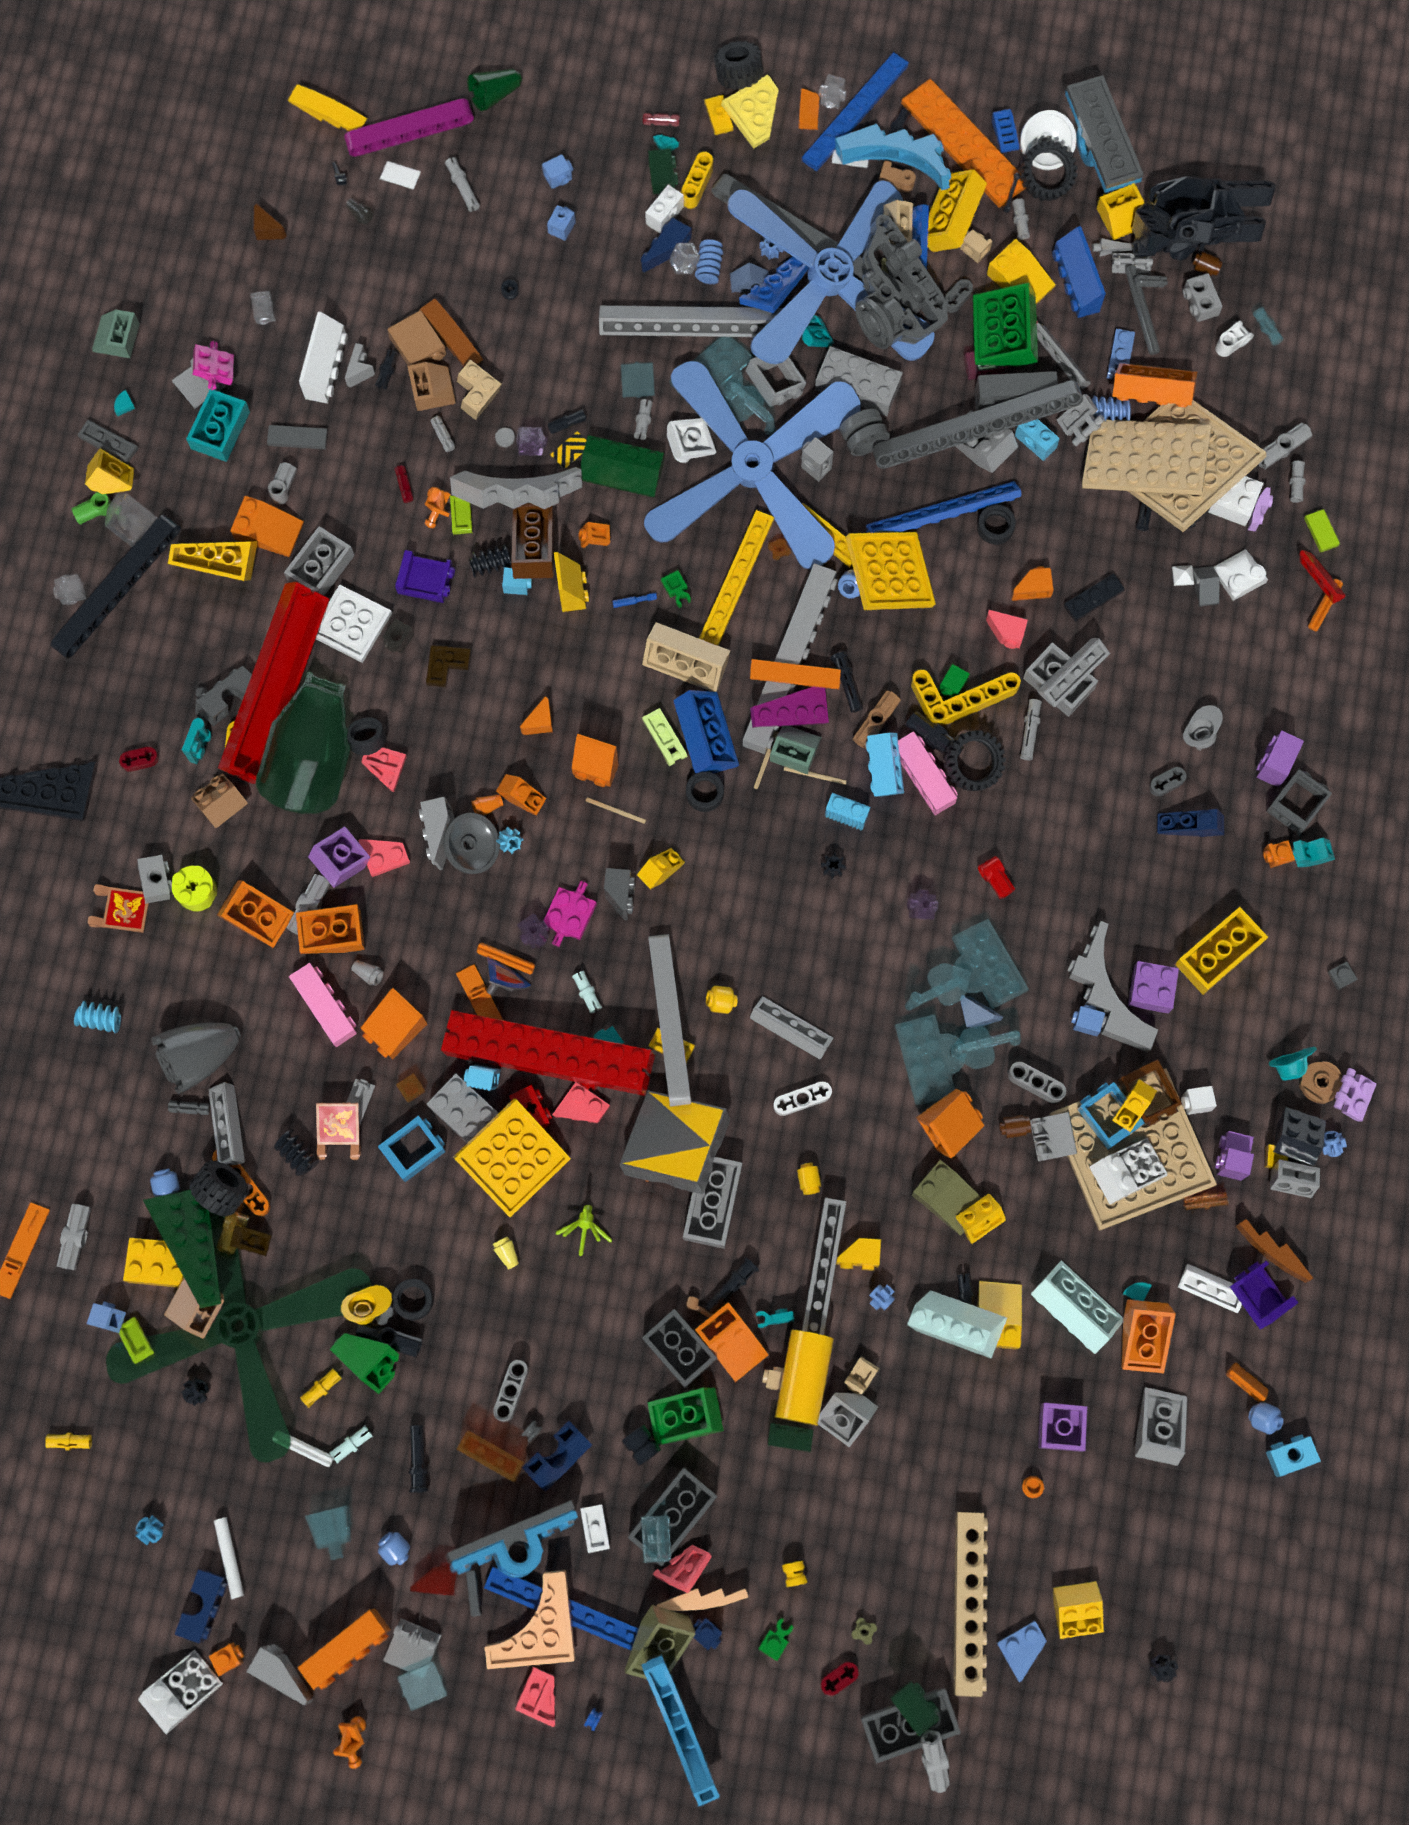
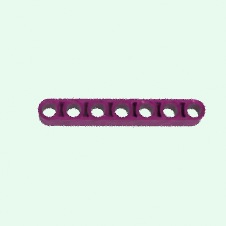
[344,99,474,157]

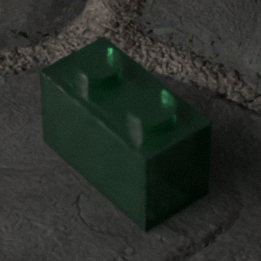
[648,149,678,195]
[767,1423,814,1453]
[889,1681,940,1736]

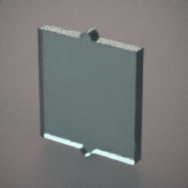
[621,362,655,398]
[397,1661,447,1711]

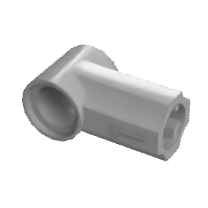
[268,462,297,505]

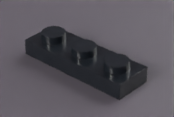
[1064,574,1125,622]

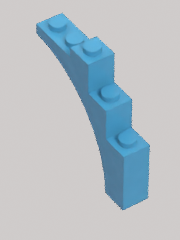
[835,124,951,190]
[641,1656,720,1806]

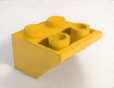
[1097,183,1144,240]
[1053,1582,1104,1639]

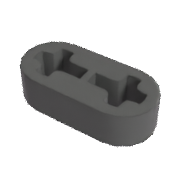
[944,279,973,313]
[1149,767,1186,797]

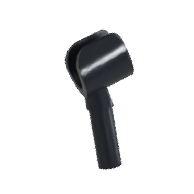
[332,162,347,186]

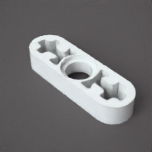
[774,1082,832,1116]

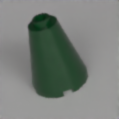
[467,69,522,111]

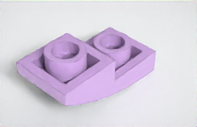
[1248,487,1273,531]

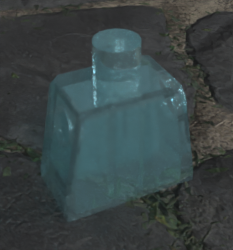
[305,1506,351,1560]

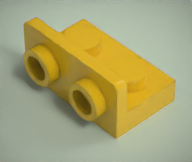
[956,1194,1006,1244]

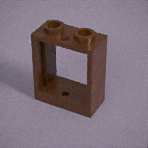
[1117,1060,1182,1126]

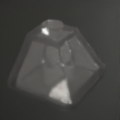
[105,493,157,547]

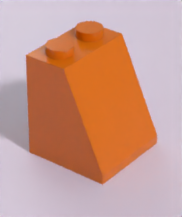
[361,988,427,1060]
[916,1089,985,1158]

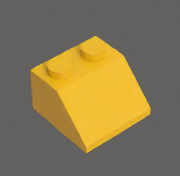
[85,449,134,494]

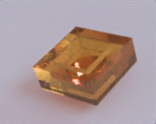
[396,1073,425,1103]

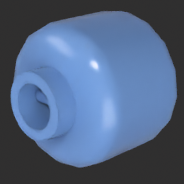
[838,570,860,598]
[150,1168,180,1197]
[1249,1402,1283,1434]
[378,1532,410,1566]

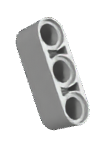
[1008,1062,1066,1104]
[493,1360,529,1422]

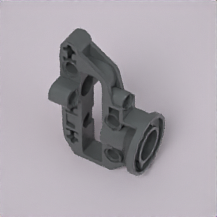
[855,215,948,350]

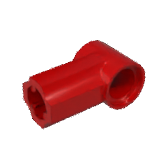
[978,856,1015,899]

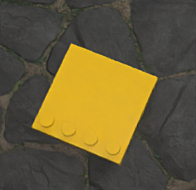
[846,532,936,610]
[453,1098,571,1217]

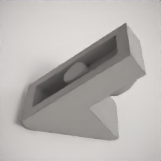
[345,343,375,387]

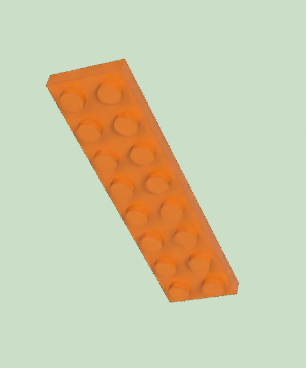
[901,79,1026,208]

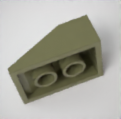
[912,1160,982,1236]
[625,1605,696,1679]

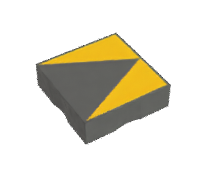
[619,1090,730,1195]

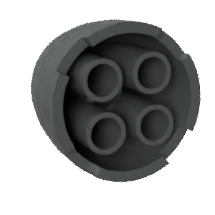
[151,1023,241,1094]

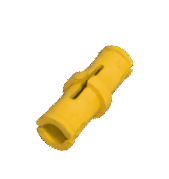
[300,1368,342,1408]
[46,1433,92,1450]

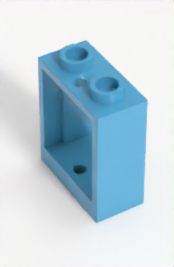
[1077,1082,1145,1150]
[378,1116,445,1182]

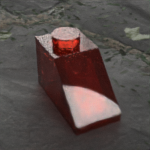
[410,1562,458,1596]

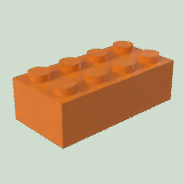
[1112,363,1198,407]
[298,1609,391,1690]

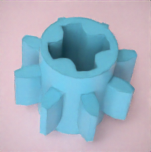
[496,827,523,854]

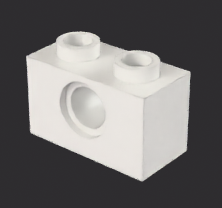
[646,185,684,234]

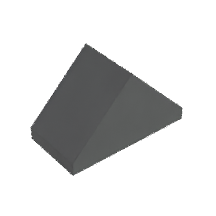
[1193,566,1219,607]

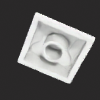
[667,418,716,463]
[1213,549,1268,601]

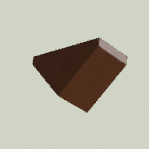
[254,204,287,240]

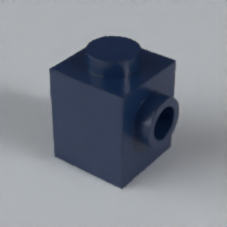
[693,1617,723,1650]

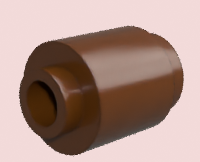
[1192,251,1223,276]
[999,1115,1031,1139]

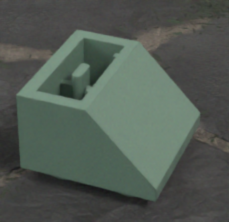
[92,310,140,358]
[770,726,821,775]

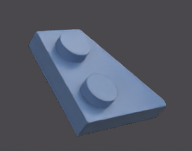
[997,1621,1046,1682]

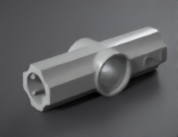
[1258,423,1312,469]
[287,874,330,935]
[57,1204,91,1270]
[921,1729,950,1793]

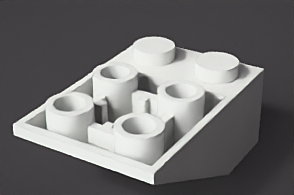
[1089,1138,1168,1204]
[138,1650,223,1734]

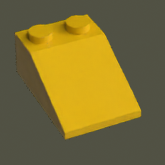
[987,239,1055,304]
[554,552,589,612]
[977,1281,1022,1349]

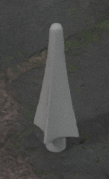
[1092,238,1133,257]

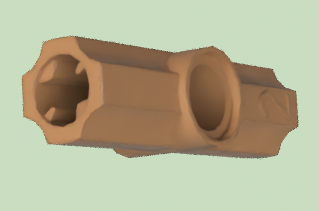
[853,691,901,749]

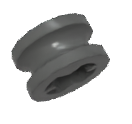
[522,1421,543,1442]

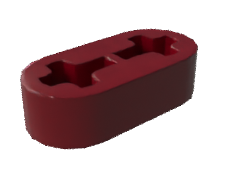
[119,747,159,772]
[820,1662,859,1696]

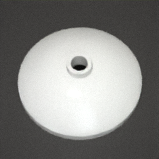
[1020,110,1076,170]

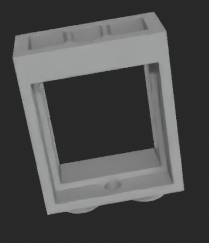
[746,357,806,407]

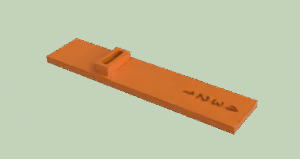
[750,659,841,689]
[456,965,504,1021]
[0,1202,50,1299]

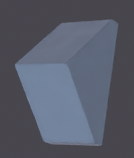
[730,263,768,293]
[960,995,1003,1028]

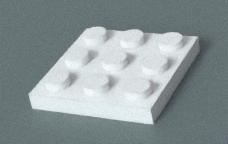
[315,585,392,663]

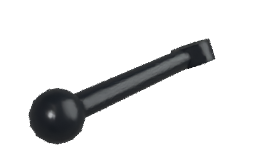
[1002,173,1021,213]

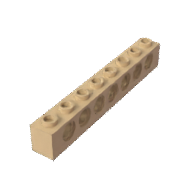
[954,1512,988,1697]

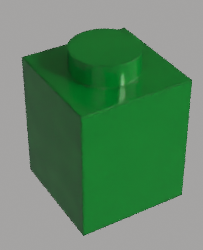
[939,664,970,698]

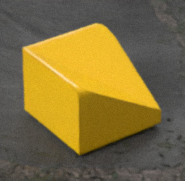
[1264,1144,1288,1168]

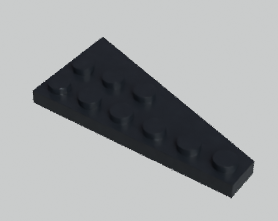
[0,762,97,821]

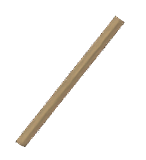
[754,731,778,789]
[784,767,847,785]
[586,797,646,824]

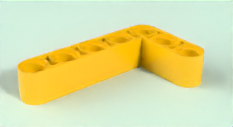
[911,670,1021,727]

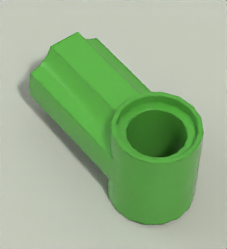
[72,492,114,524]

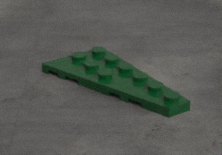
[143,1190,222,1308]

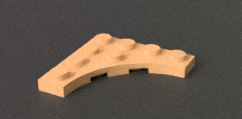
[485,1570,575,1669]

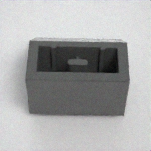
[604,868,635,920]

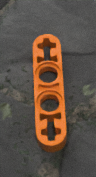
[213,1150,270,1216]

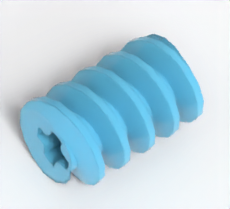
[74,1001,121,1033]

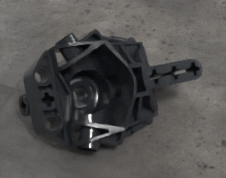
[1132,176,1276,261]

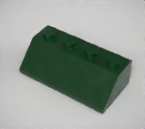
[580,435,664,498]

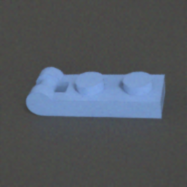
[1107,329,1135,379]

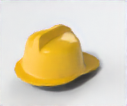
[341,1285,392,1325]

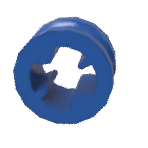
[584,1707,603,1731]

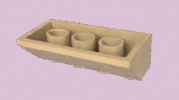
[642,622,730,692]

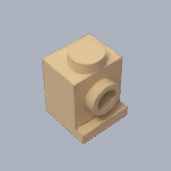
[961,229,992,263]
[762,1367,784,1391]

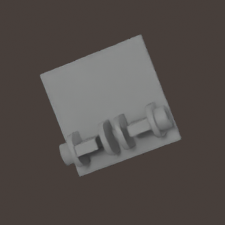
[172,359,226,409]
[1030,1112,1077,1161]
[383,1619,441,1678]

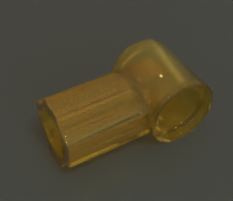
[216,1211,249,1255]

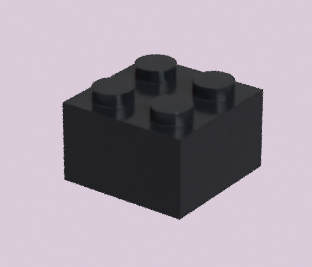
[1273,1107,1326,1166]

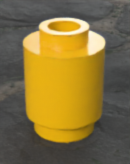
[797,1163,821,1195]

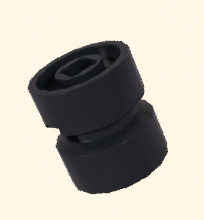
[622,1425,661,1466]

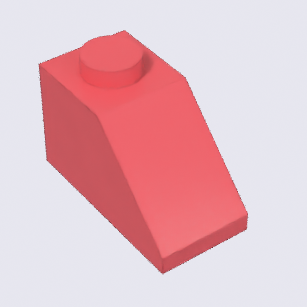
[986,610,1028,649]

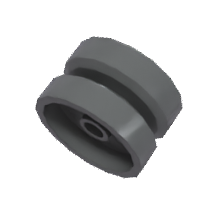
[839,409,890,456]

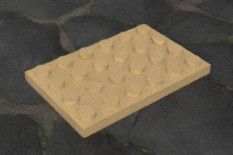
[1082,420,1212,495]

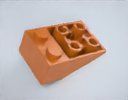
[695,1302,768,1382]

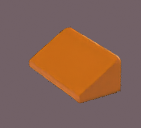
[799,88,820,130]
[1226,1362,1269,1402]

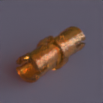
[1183,1192,1228,1211]

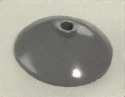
[443,813,500,874]

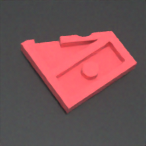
[361,747,407,792]
[552,1082,610,1123]
[653,1545,712,1593]

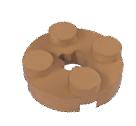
[1299,1061,1342,1104]

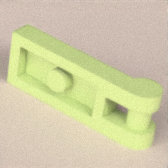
[642,708,687,766]

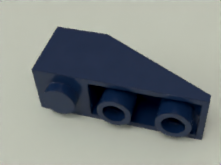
[641,218,692,273]
[1157,809,1224,837]

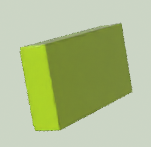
[450,495,473,535]
[1304,509,1340,553]
[119,1317,154,1364]

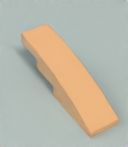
[657,1588,748,1611]

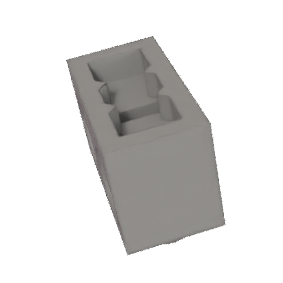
[1183,273,1223,322]
[1270,1160,1320,1198]

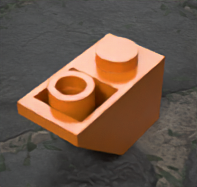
[496,774,547,816]

